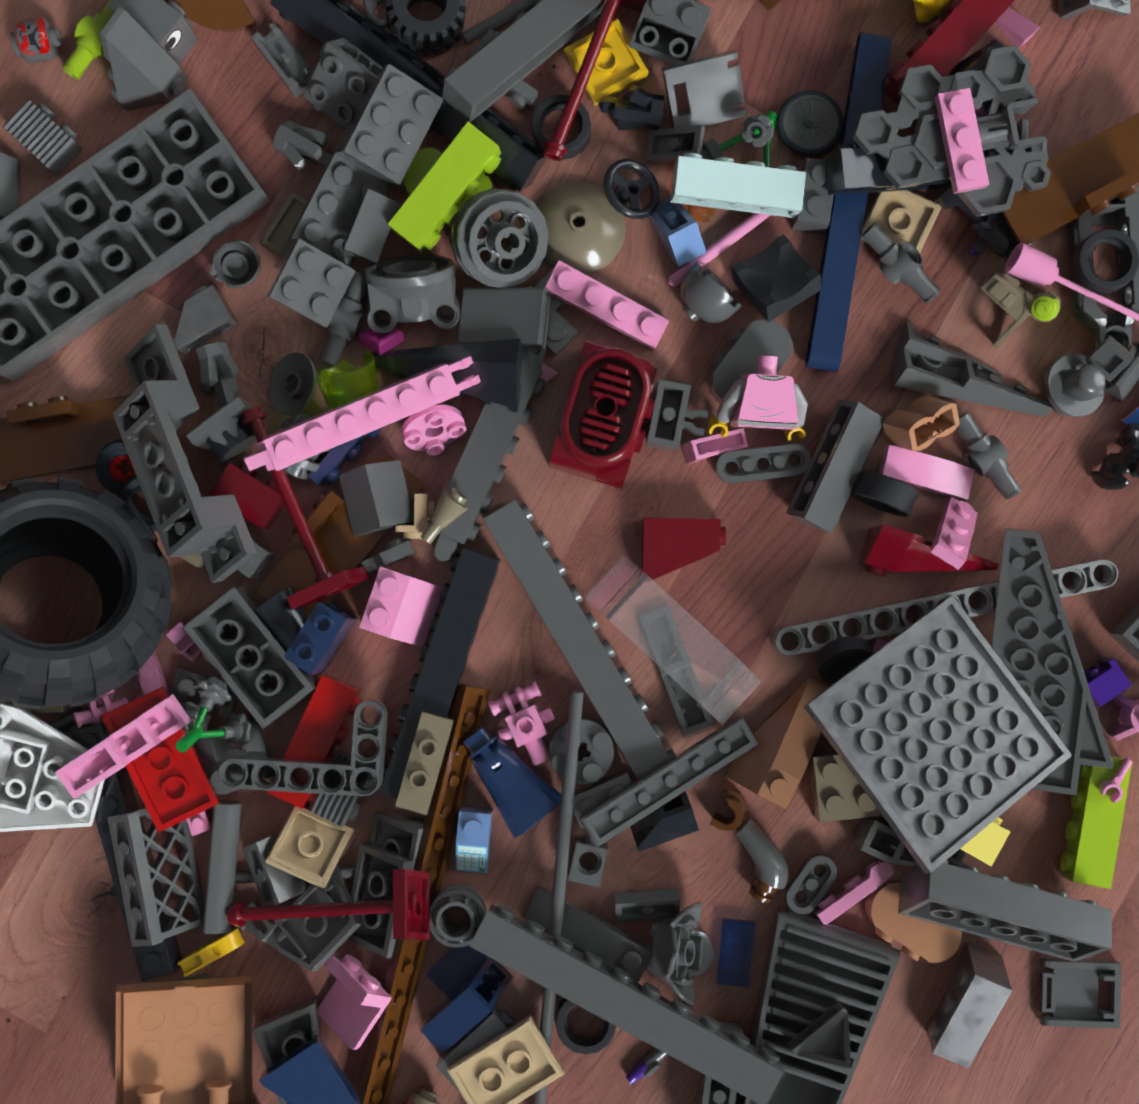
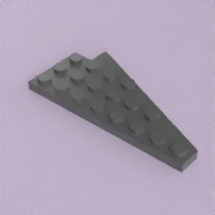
[991,528,1113,795]

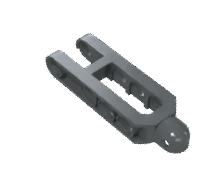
[1067,186,1139,350]

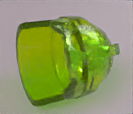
[315,352,380,409]

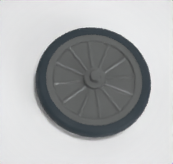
[777,90,843,156]

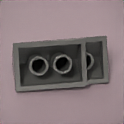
[348,812,424,958]

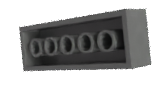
[898,860,1112,962]

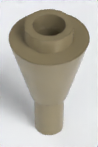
[421,487,469,544]

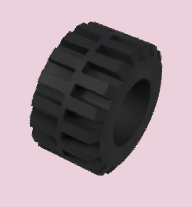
[386,0,466,57]

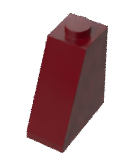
[641,517,726,582]

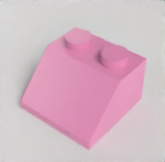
[359,567,443,647]

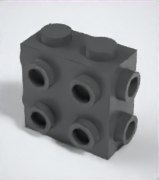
[303,37,384,130]

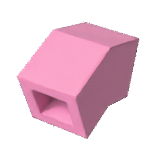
[166,621,202,661]

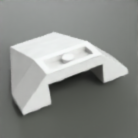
[0,702,105,832]

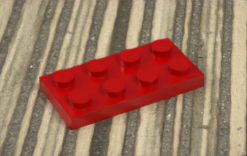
[101,686,220,833]

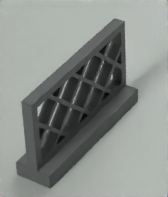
[107,807,205,947]

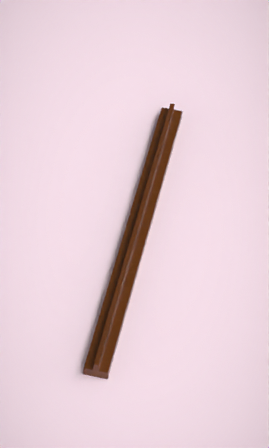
[357,683,490,1104]

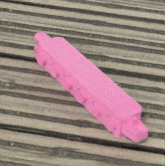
[244,356,481,472]

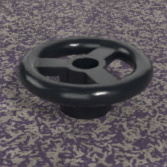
[603,159,660,219]

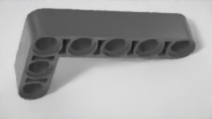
[218,699,388,796]

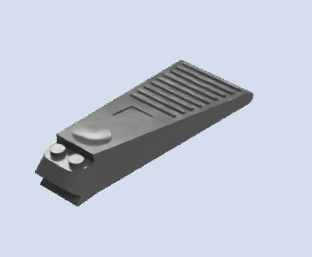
[735,909,901,1104]

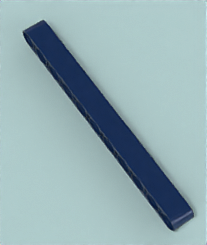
[805,32,892,372]

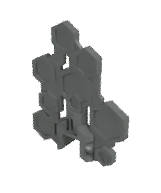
[852,45,1051,217]

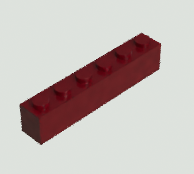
[881,0,1015,105]

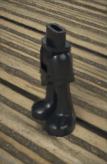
[937,187,1033,263]

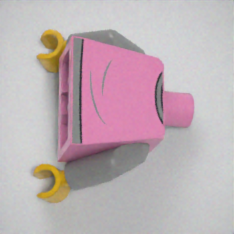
[708,356,808,441]

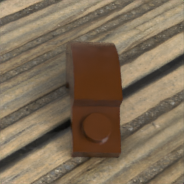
[172,0,257,32]

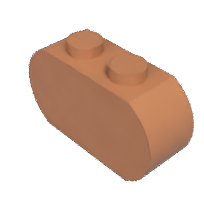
[865,877,962,963]

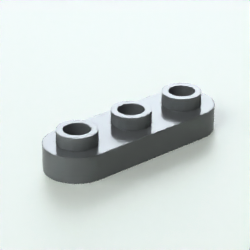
[715,444,811,484]

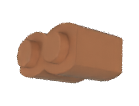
[882,396,960,451]

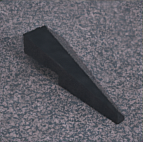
[368,338,523,412]

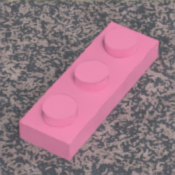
[935,88,989,194]
[931,496,978,570]

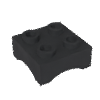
[731,234,821,322]

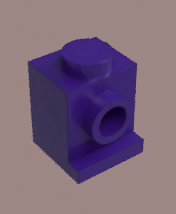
[1084,657,1132,707]

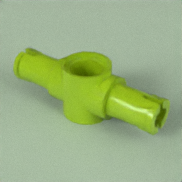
[62,0,113,81]

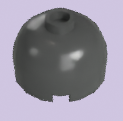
[680,261,743,323]

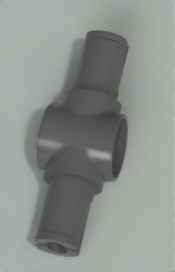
[861,222,941,304]
[319,272,367,366]
[956,412,1022,499]

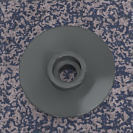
[270,353,317,416]

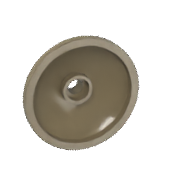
[537,181,626,275]

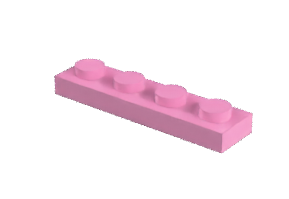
[544,260,669,350]

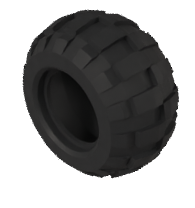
[0,477,172,709]

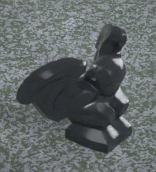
[1092,423,1139,490]

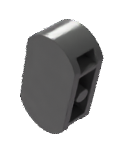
[710,319,793,404]

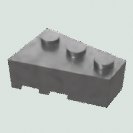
[927,941,1012,1068]

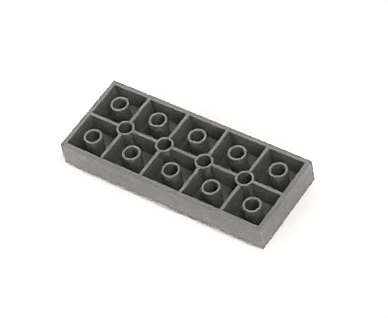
[0,88,271,381]

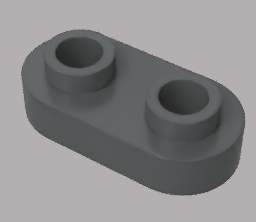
[785,854,837,914]

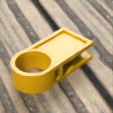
[177,928,245,977]

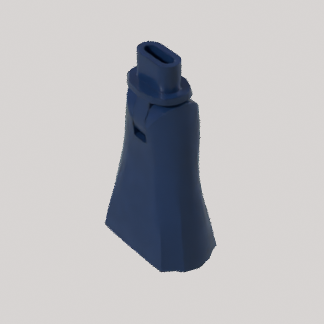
[463,726,561,838]

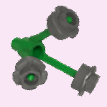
[701,111,778,168]

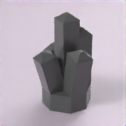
[273,120,331,171]
[196,342,239,407]

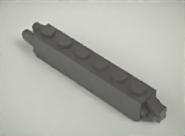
[433,348,547,562]

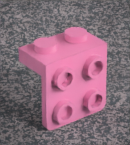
[318,954,392,1050]

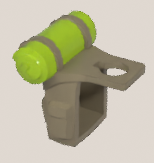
[979,270,1061,348]

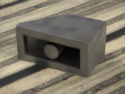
[174,285,239,355]

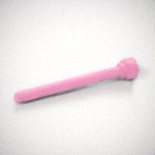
[668,213,771,287]

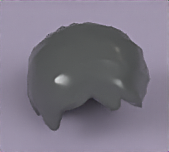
[209,240,261,289]

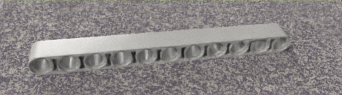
[772,560,1118,656]

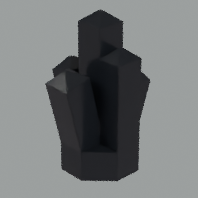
[598,85,664,130]

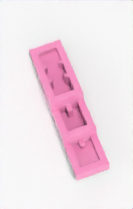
[55,694,192,799]

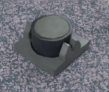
[186,396,257,462]

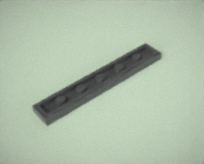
[579,716,758,847]

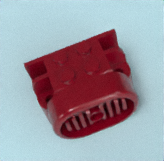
[549,340,658,489]

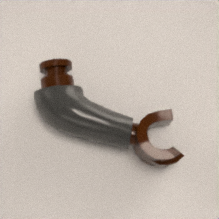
[710,789,788,903]

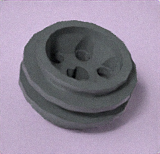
[450,188,549,288]

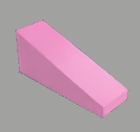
[681,428,748,464]

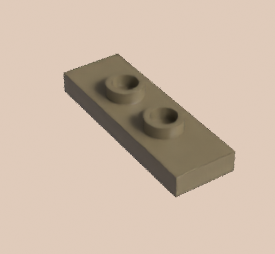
[395,711,454,815]

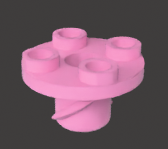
[401,402,467,456]

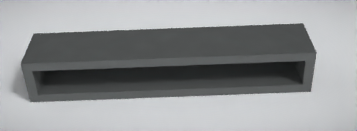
[442,0,605,122]

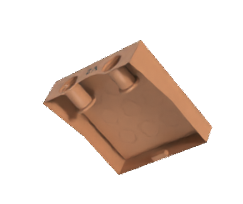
[115,976,253,1104]

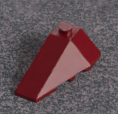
[859,524,999,577]

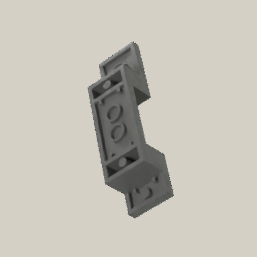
[267,64,444,328]
[113,324,257,583]

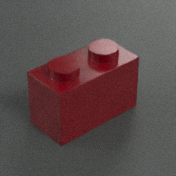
[209,462,285,531]

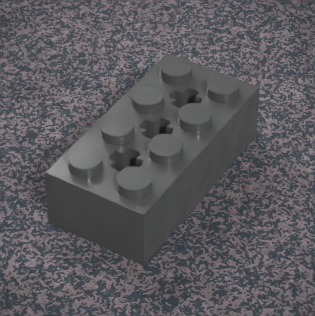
[183,587,318,729]

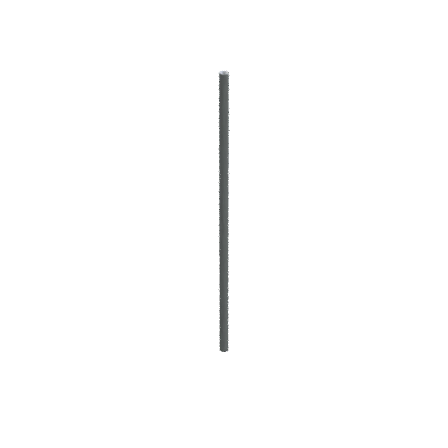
[533,691,584,1104]

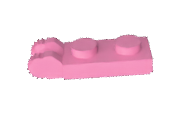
[814,859,894,925]

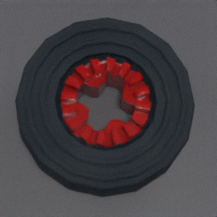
[95,439,142,495]

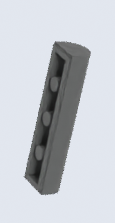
[203,800,242,934]

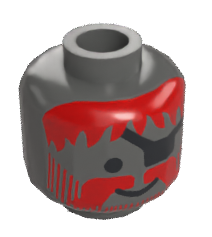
[10,17,62,64]

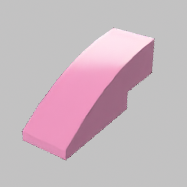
[878,445,975,500]

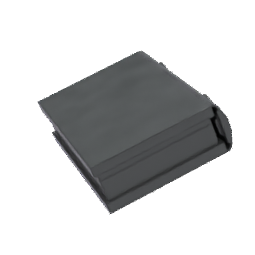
[458,286,551,349]

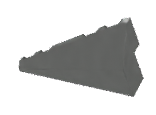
[891,321,1052,417]

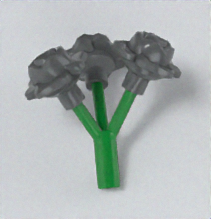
[175,676,254,753]

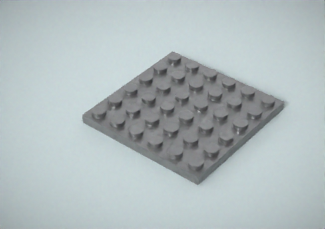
[803,595,1072,874]

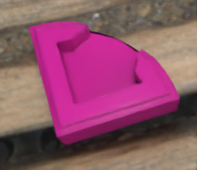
[359,328,404,355]

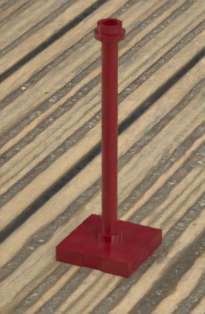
[543,0,646,161]
[242,407,370,609]
[227,869,430,940]

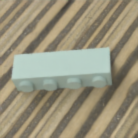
[670,153,806,218]

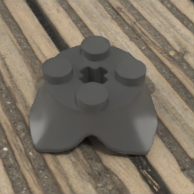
[648,902,717,1006]

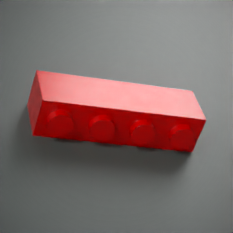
[267,674,362,809]

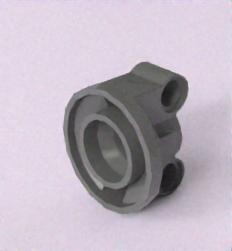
[364,254,461,333]

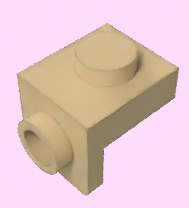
[395,494,436,539]

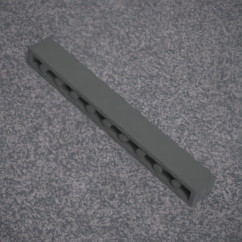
[483,499,676,780]
[469,904,784,1104]

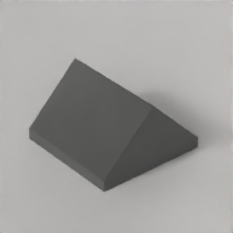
[339,460,414,537]

